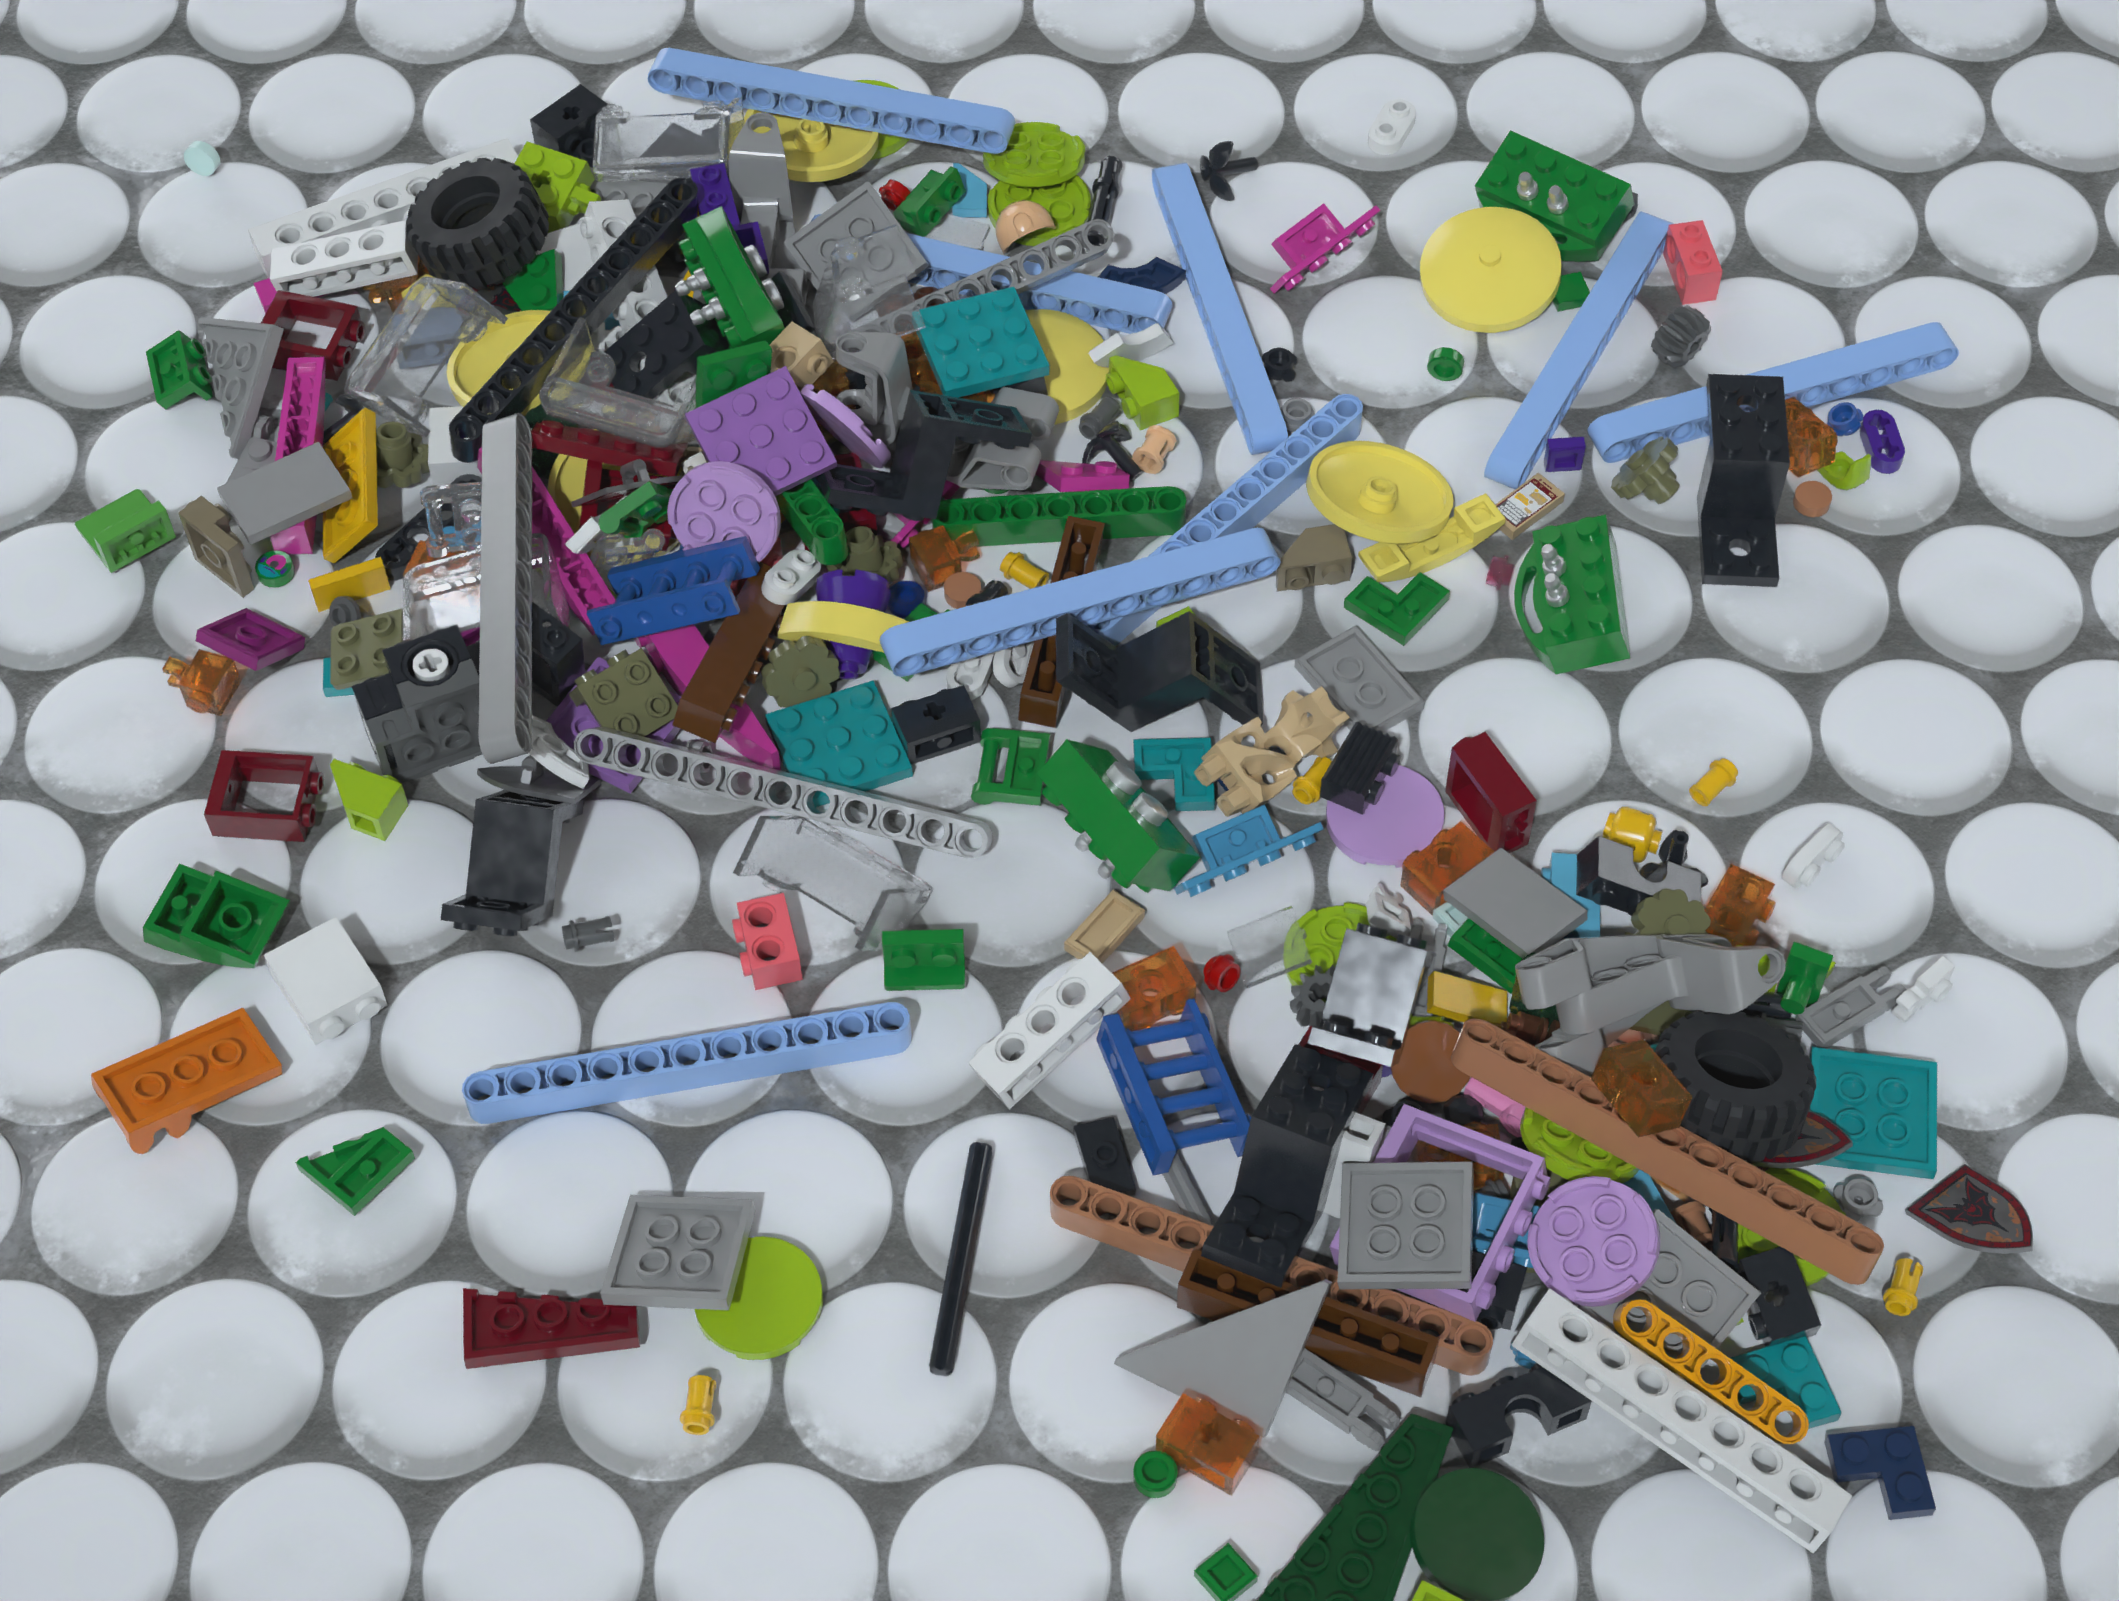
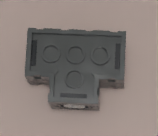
[352,624,482,783]

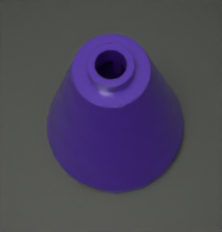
[816,569,891,680]

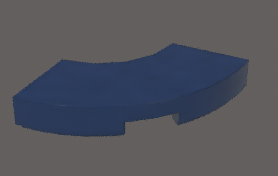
[1098,257,1186,294]

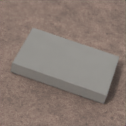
[217,442,353,545]
[1294,625,1425,733]
[1443,848,1587,960]

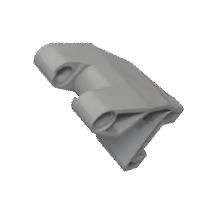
[693,112,808,308]
[836,332,1059,490]
[1515,934,1786,1076]

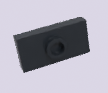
[1073,1117,1136,1196]

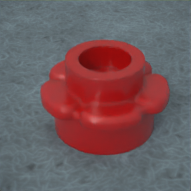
[879,179,911,211]
[1203,954,1241,993]

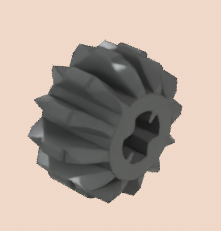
[1651,305,1711,368]
[1289,965,1335,1028]

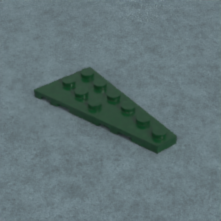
[1258,1413,1454,1601]

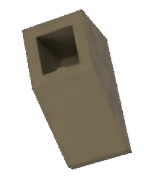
[1276,524,1352,592]

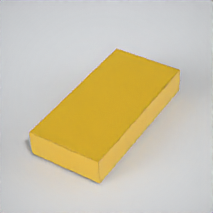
[308,557,390,612]
[1427,971,1507,1029]

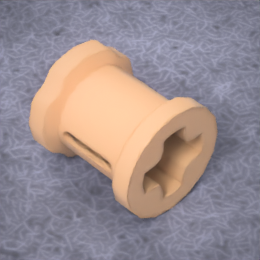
[1132,425,1177,474]

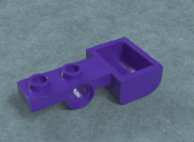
[690,163,769,275]

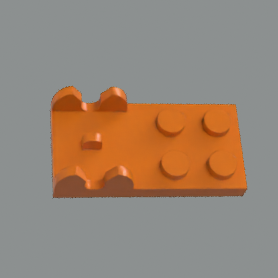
[91,1008,282,1154]

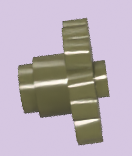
[376,422,430,488]
[1611,436,1680,504]
[826,526,903,586]
[761,636,840,708]
[1631,888,1711,935]

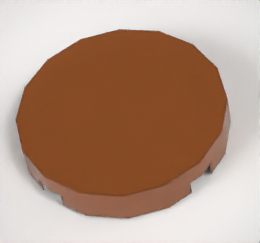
[1390,1020,1470,1104]

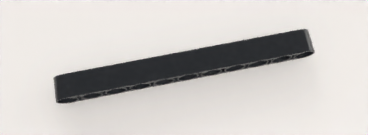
[449,177,698,463]

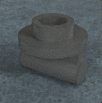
[329,596,372,626]

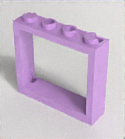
[1329,1104,1550,1322]

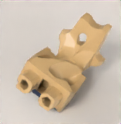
[1194,686,1350,817]

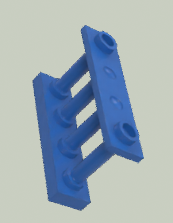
[586,536,760,645]
[1096,998,1251,1176]

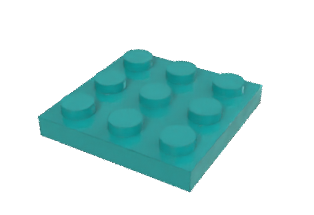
[911,287,1050,398]
[765,680,913,808]
[1809,1047,1937,1179]

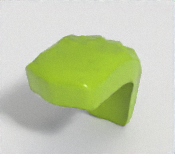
[1817,451,1871,491]

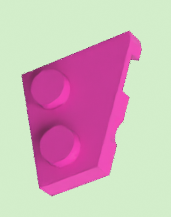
[1035,460,1130,492]

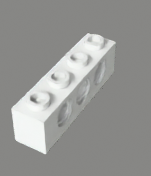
[270,220,418,297]
[968,952,1131,1110]

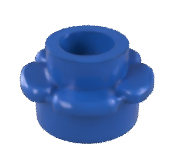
[1827,402,1864,436]

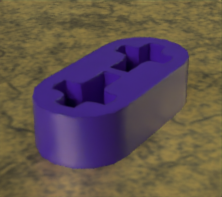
[1859,410,1905,474]

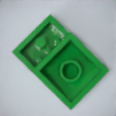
[143,863,290,968]

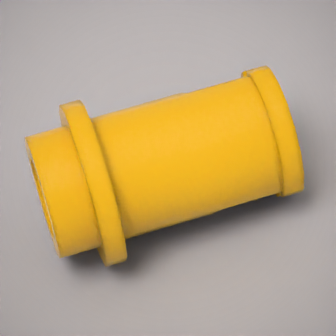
[1000,552,1049,589]
[1292,757,1332,805]
[1689,758,1738,807]
[1883,1258,1924,1316]
[680,1375,716,1435]

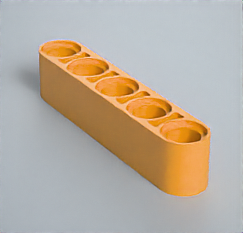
[1613,1300,1809,1444]

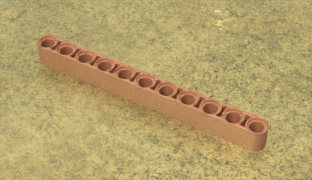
[1451,1018,1884,1285]
[1050,1175,1493,1376]

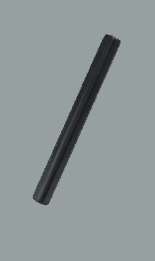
[929,1142,992,1376]

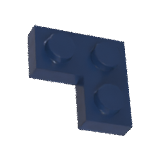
[1824,1426,1936,1520]

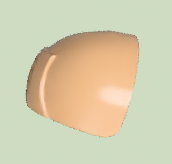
[996,200,1056,254]

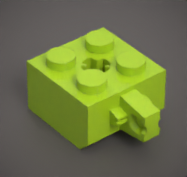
[514,141,601,233]

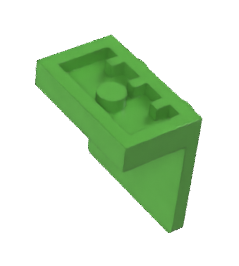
[75,489,176,573]

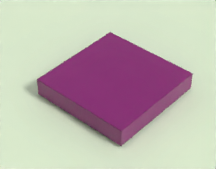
[195,608,305,671]

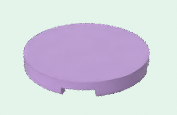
[800,384,891,469]
[667,461,781,562]
[1326,765,1444,868]
[1527,1176,1660,1307]

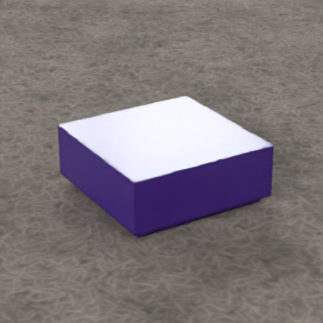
[1543,437,1586,472]

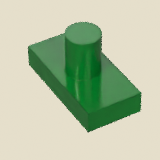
[1776,942,1833,1014]

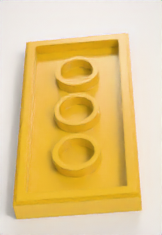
[323,408,378,564]

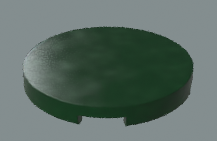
[1410,1468,1544,1601]

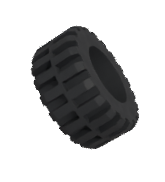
[406,158,549,291]
[1644,1011,1816,1163]

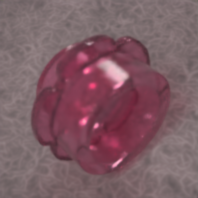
[1485,555,1514,590]

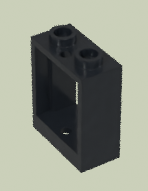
[532,602,585,707]

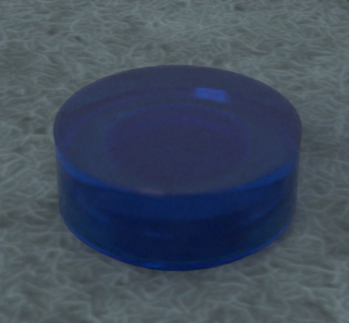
[888,581,925,618]

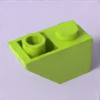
[1106,355,1180,431]
[330,759,408,841]

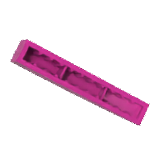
[270,357,325,554]
[477,447,615,636]
[634,624,781,771]

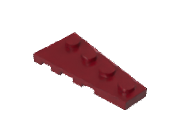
[531,420,688,477]
[463,1288,640,1369]

